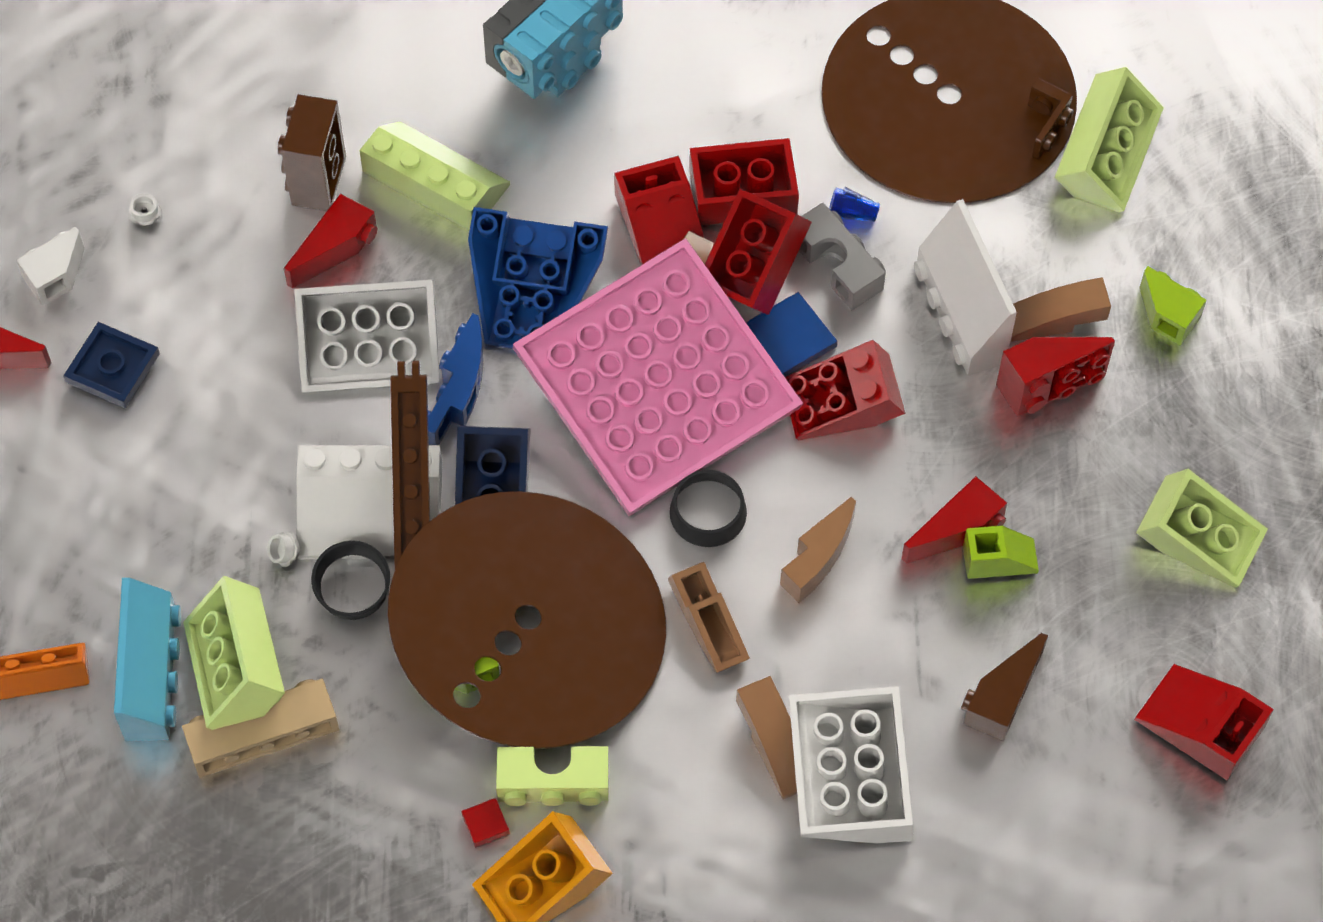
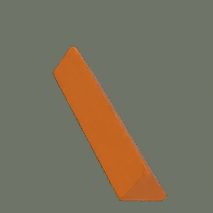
[0,643,89,700]

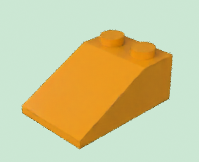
[472,811,613,922]

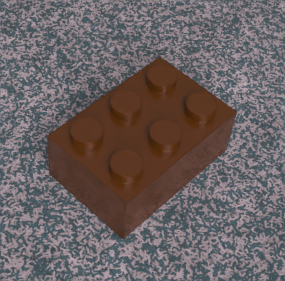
[278,94,346,211]

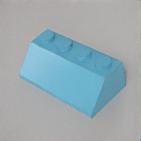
[114,578,181,741]

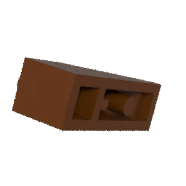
[961,633,1048,741]

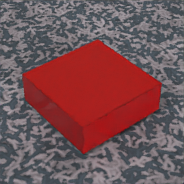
[461,798,510,848]

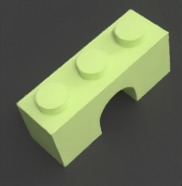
[496,746,609,806]

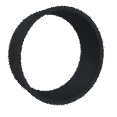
[670,470,747,547]
[311,541,390,620]

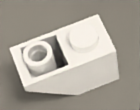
[16,226,84,306]

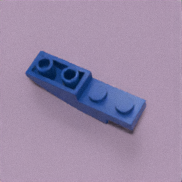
[428,313,483,445]

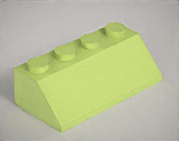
[1054,67,1164,212]
[359,122,510,231]
[183,576,285,730]

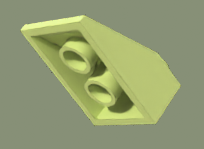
[1136,469,1268,588]

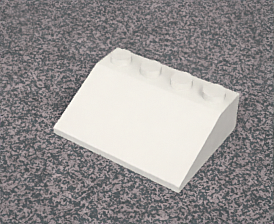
[914,199,1017,376]
[294,280,440,392]
[296,445,442,559]
[789,686,913,844]

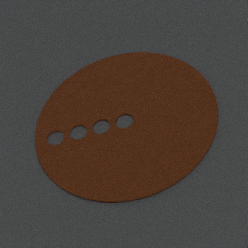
[822,0,1077,203]
[388,491,666,749]

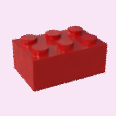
[689,138,799,226]
[705,189,812,315]

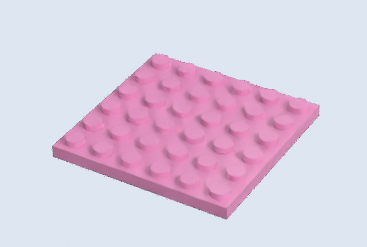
[513,238,803,516]

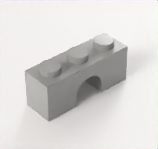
[799,203,886,311]

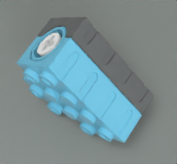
[483,0,623,99]

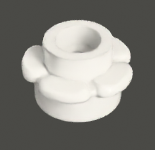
[128,194,162,226]
[267,532,300,567]

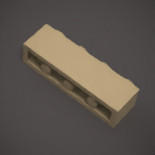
[182,678,339,778]

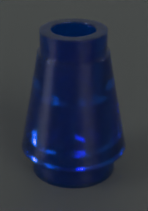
[829,186,880,222]

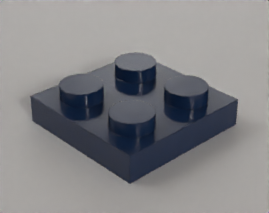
[63,321,160,408]

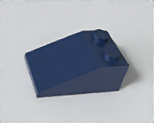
[455,426,531,505]

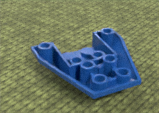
[468,207,608,349]

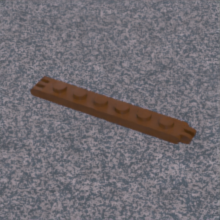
[390,361,430,569]

